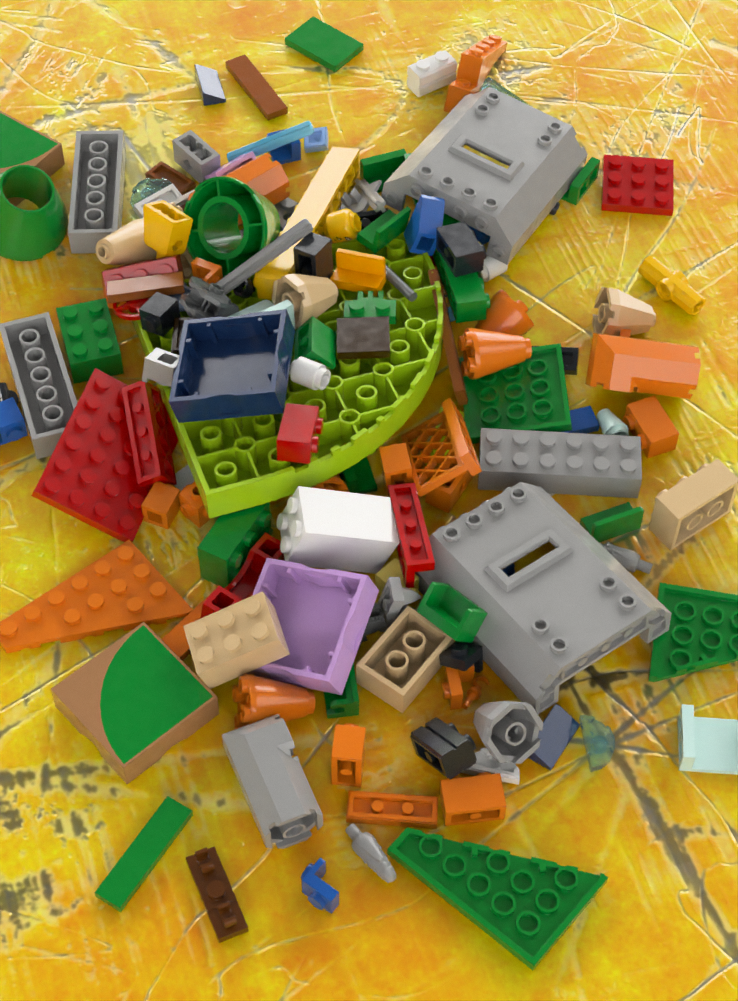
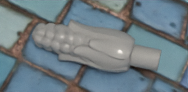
[599,541,653,574]
[345,823,397,883]

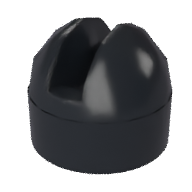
[233,279,256,299]

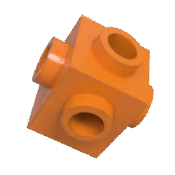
[179,481,212,528]

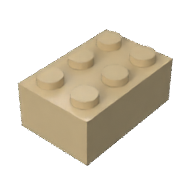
[649,459,738,551]
[183,591,290,689]
[356,606,454,713]

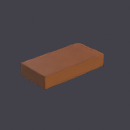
[145,161,196,196]

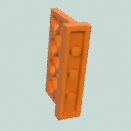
[401,398,482,497]

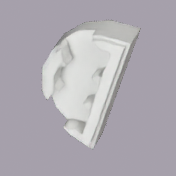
[461,748,520,785]

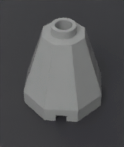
[473,701,544,764]

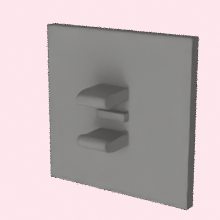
[339,180,382,213]

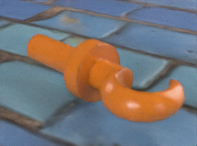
[461,676,490,710]

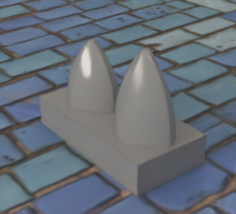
[377,577,421,632]

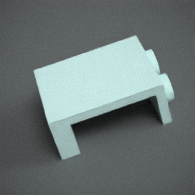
[677,704,738,775]

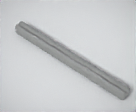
[184,218,313,317]

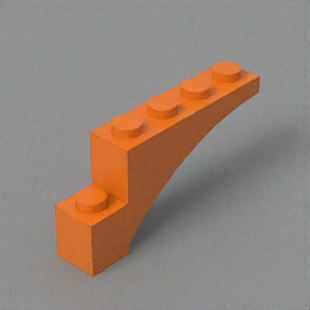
[444,35,508,113]

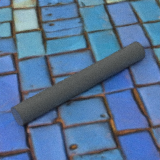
[372,254,417,302]

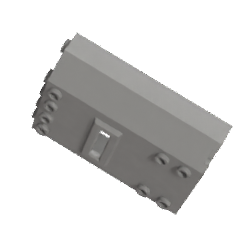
[381,87,588,265]
[415,482,672,714]

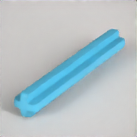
[227,121,314,162]

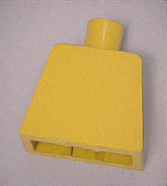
[143,200,193,259]

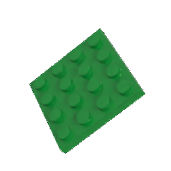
[459,343,572,444]

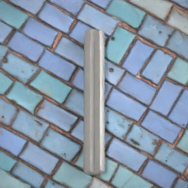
[354,178,387,213]

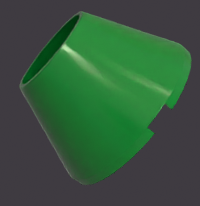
[0,165,68,261]
[183,176,280,278]

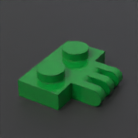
[344,291,396,324]

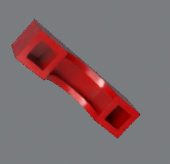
[200,532,285,619]

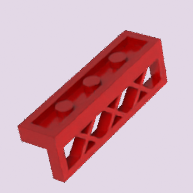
[122,380,177,487]
[387,483,435,588]

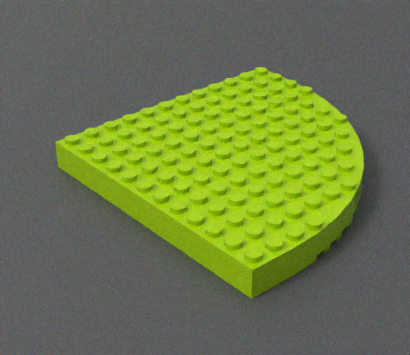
[129,232,444,519]

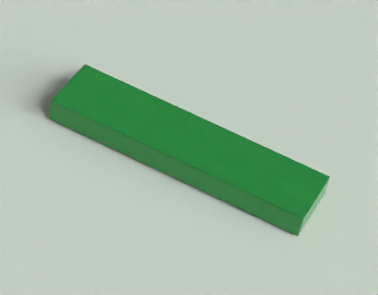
[95,796,193,912]

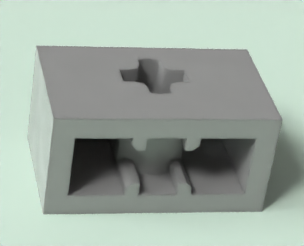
[172,130,221,183]

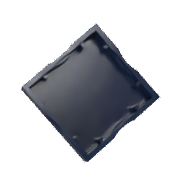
[169,309,295,423]

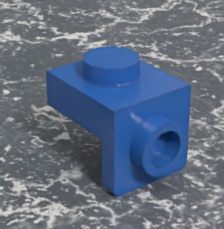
[301,858,339,914]

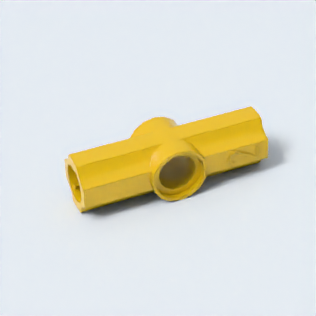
[638,256,706,316]

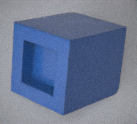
[267,129,301,164]

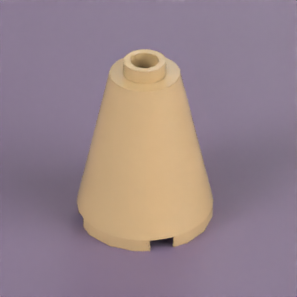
[96,219,157,266]

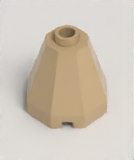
[272,273,338,330]
[592,287,656,336]

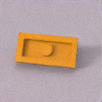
[330,248,386,296]

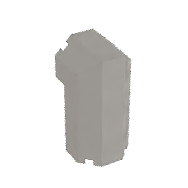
[222,714,323,849]

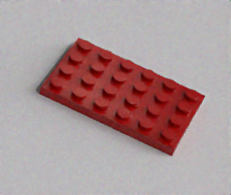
[31,368,178,542]

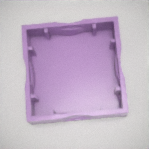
[246,558,379,695]

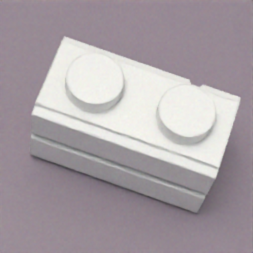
[407,50,457,97]

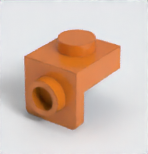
[191,257,223,284]
[441,664,475,710]

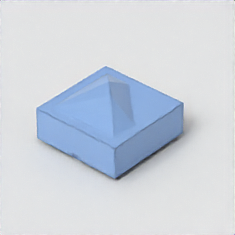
[304,127,328,153]

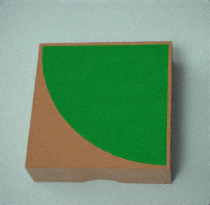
[0,111,65,206]
[51,622,219,784]

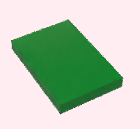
[285,16,363,72]

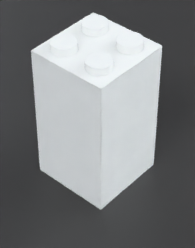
[277,486,399,574]

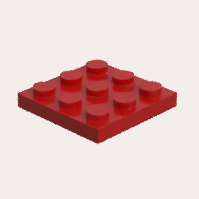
[601,154,674,216]

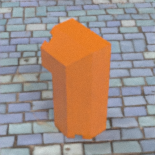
[188,153,290,226]
[585,333,701,399]

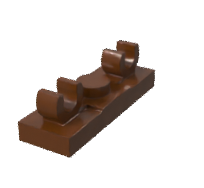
[186,847,248,943]

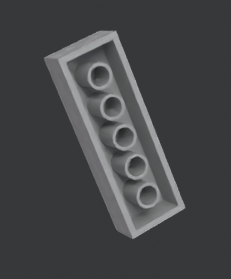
[68,130,126,254]
[0,312,77,459]
[478,428,642,498]

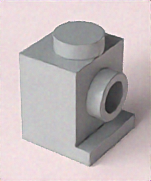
[142,347,179,387]

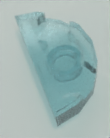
[130,178,172,214]
[579,715,615,772]

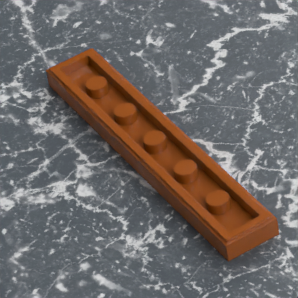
[428,269,468,406]

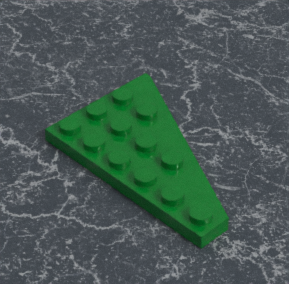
[648,583,738,682]
[387,827,608,970]

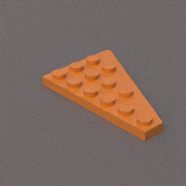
[0,540,193,653]

